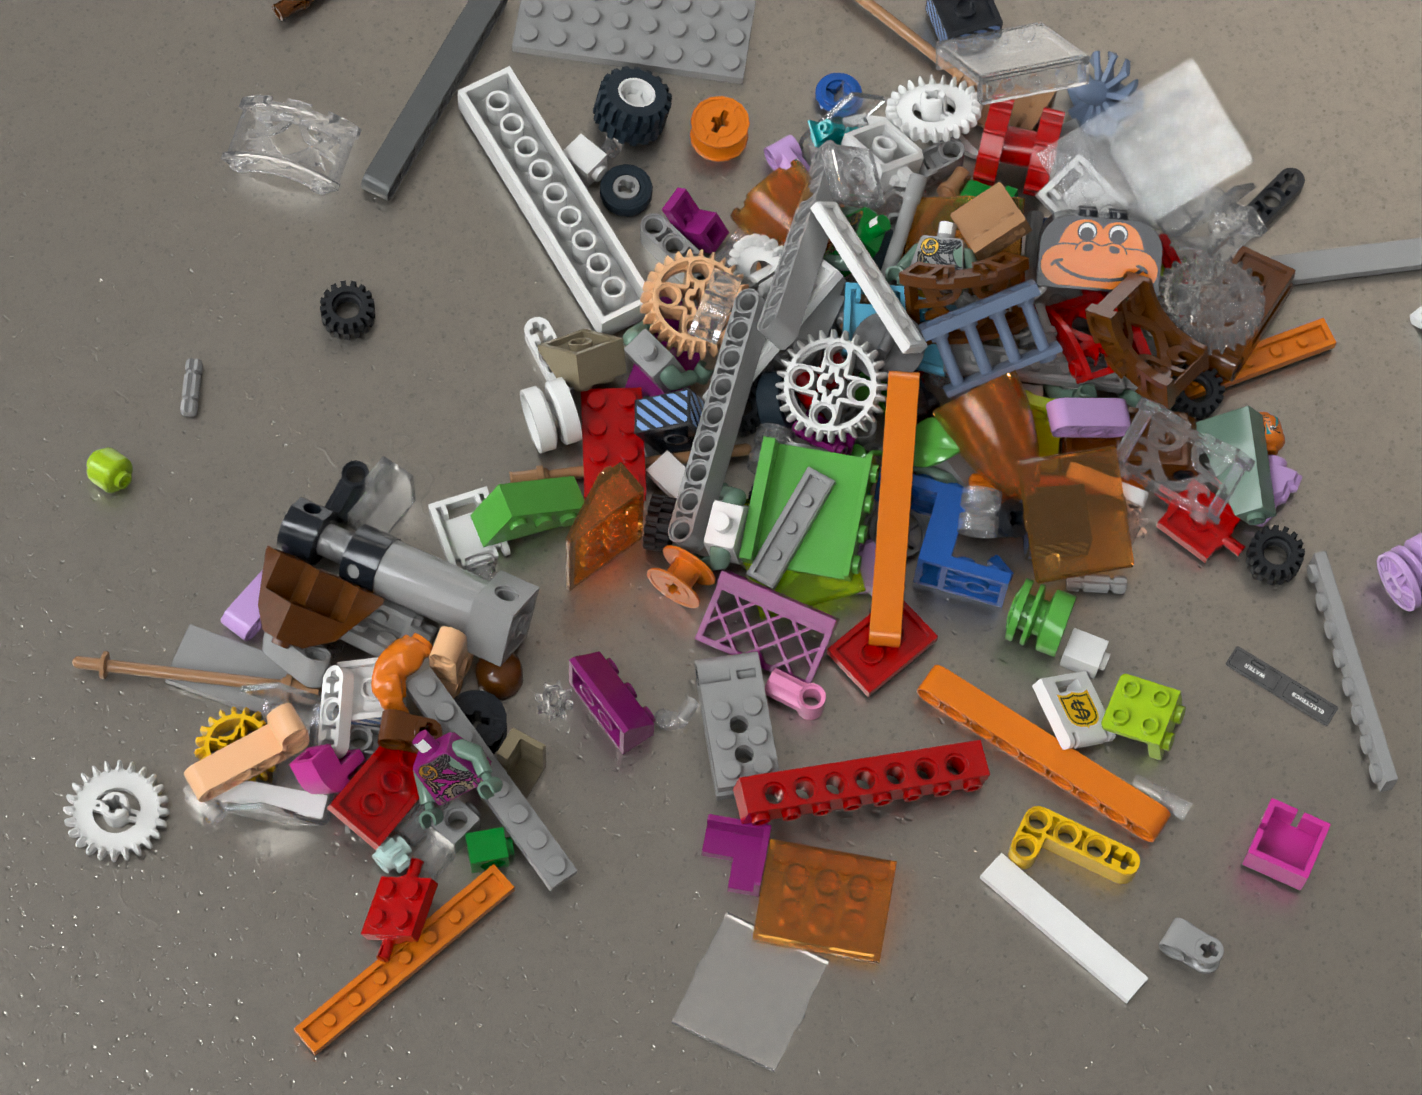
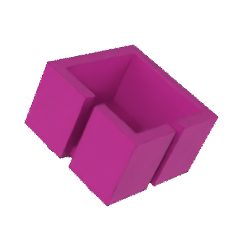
[1242,798,1331,891]

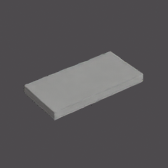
[165,624,294,719]

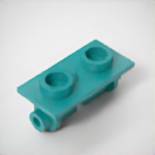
[807,119,859,148]

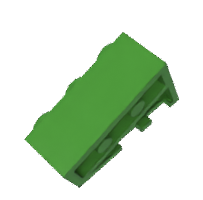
[470,476,587,548]

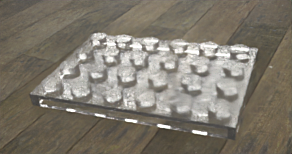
[1036,57,1254,224]

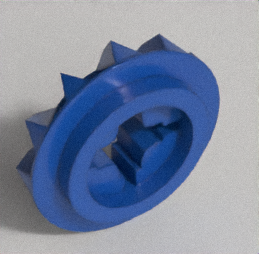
[815,73,862,115]

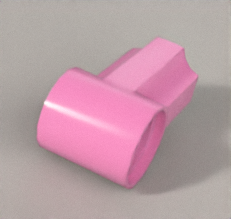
[764,668,826,720]

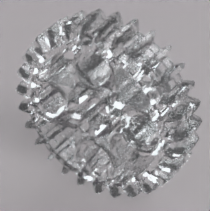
[1157,251,1266,355]

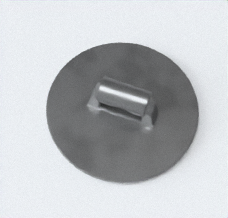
[853,313,925,382]

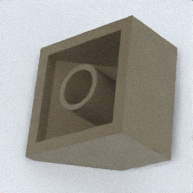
[538,329,627,392]

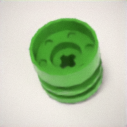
[1004,578,1077,657]

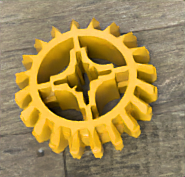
[194,706,276,782]

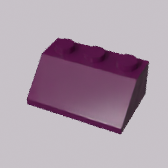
[569,651,656,755]

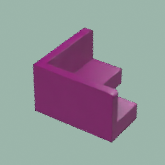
[701,814,772,897]

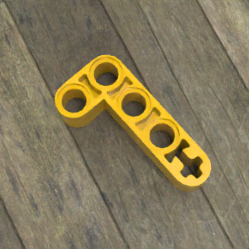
[1008,806,1140,884]

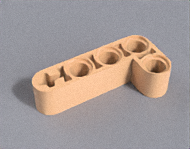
[184,703,310,802]

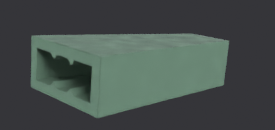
[1196,406,1276,525]

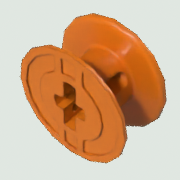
[690,96,750,162]
[647,545,716,608]

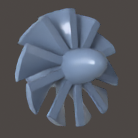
[1067,51,1145,137]

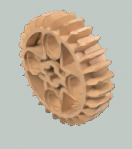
[640,249,749,360]

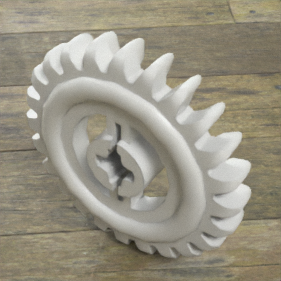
[885,74,983,143]
[727,233,784,300]
[63,759,170,862]

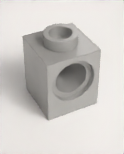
[431,798,481,855]

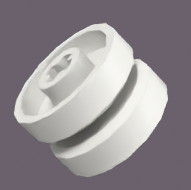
[520,377,582,454]

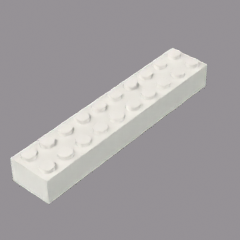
[458,66,647,335]

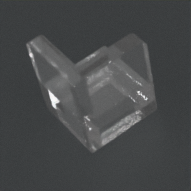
[410,826,456,880]

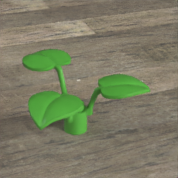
[851,372,961,485]

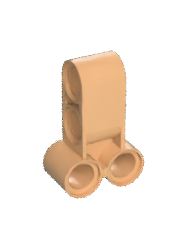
[429,626,474,699]

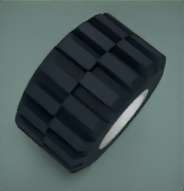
[593,66,672,146]

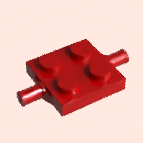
[1154,479,1246,563]
[361,858,438,962]

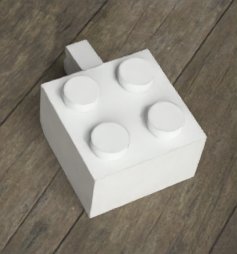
[840,119,924,196]

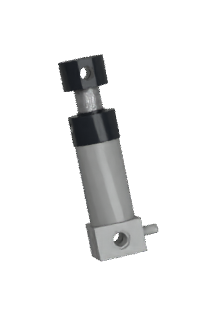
[277,497,540,667]

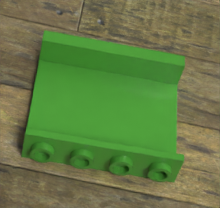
[739,436,880,582]

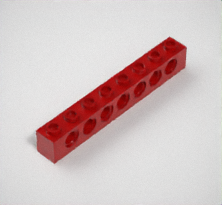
[733,740,990,826]

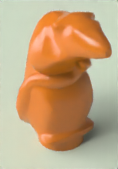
[371,633,433,714]

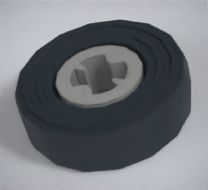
[600,164,653,217]

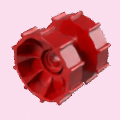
[972,95,1065,197]

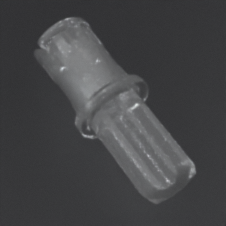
[1131,775,1193,821]

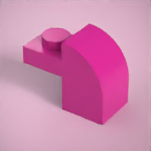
[289,744,365,795]

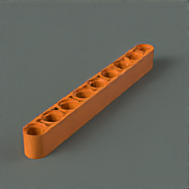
[869,371,920,647]
[917,665,1171,842]

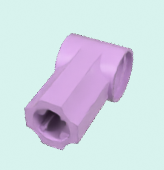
[763,135,810,194]

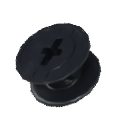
[454,690,507,754]

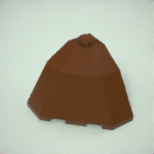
[258,546,385,649]

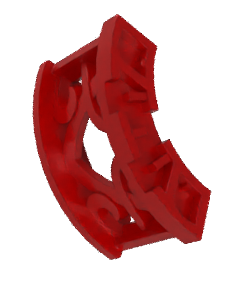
[1034,290,1151,384]

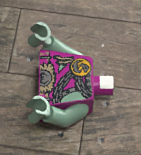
[412,730,503,829]

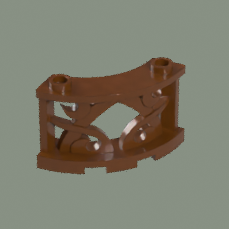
[899,251,1029,346]
[1085,271,1209,410]

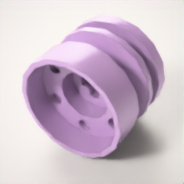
[1377,532,1422,612]

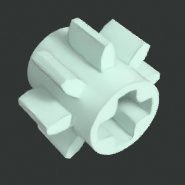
[372,834,412,874]

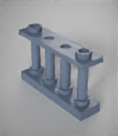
[918,279,1063,399]

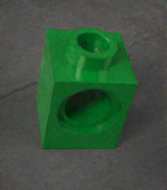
[465,827,514,874]

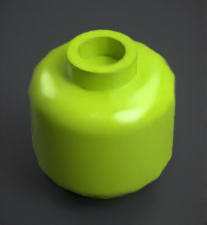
[86,447,133,493]

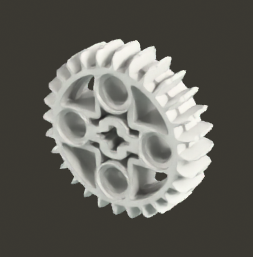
[775,329,888,444]

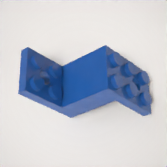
[874,465,1012,608]

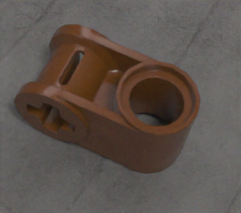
[377,709,443,754]

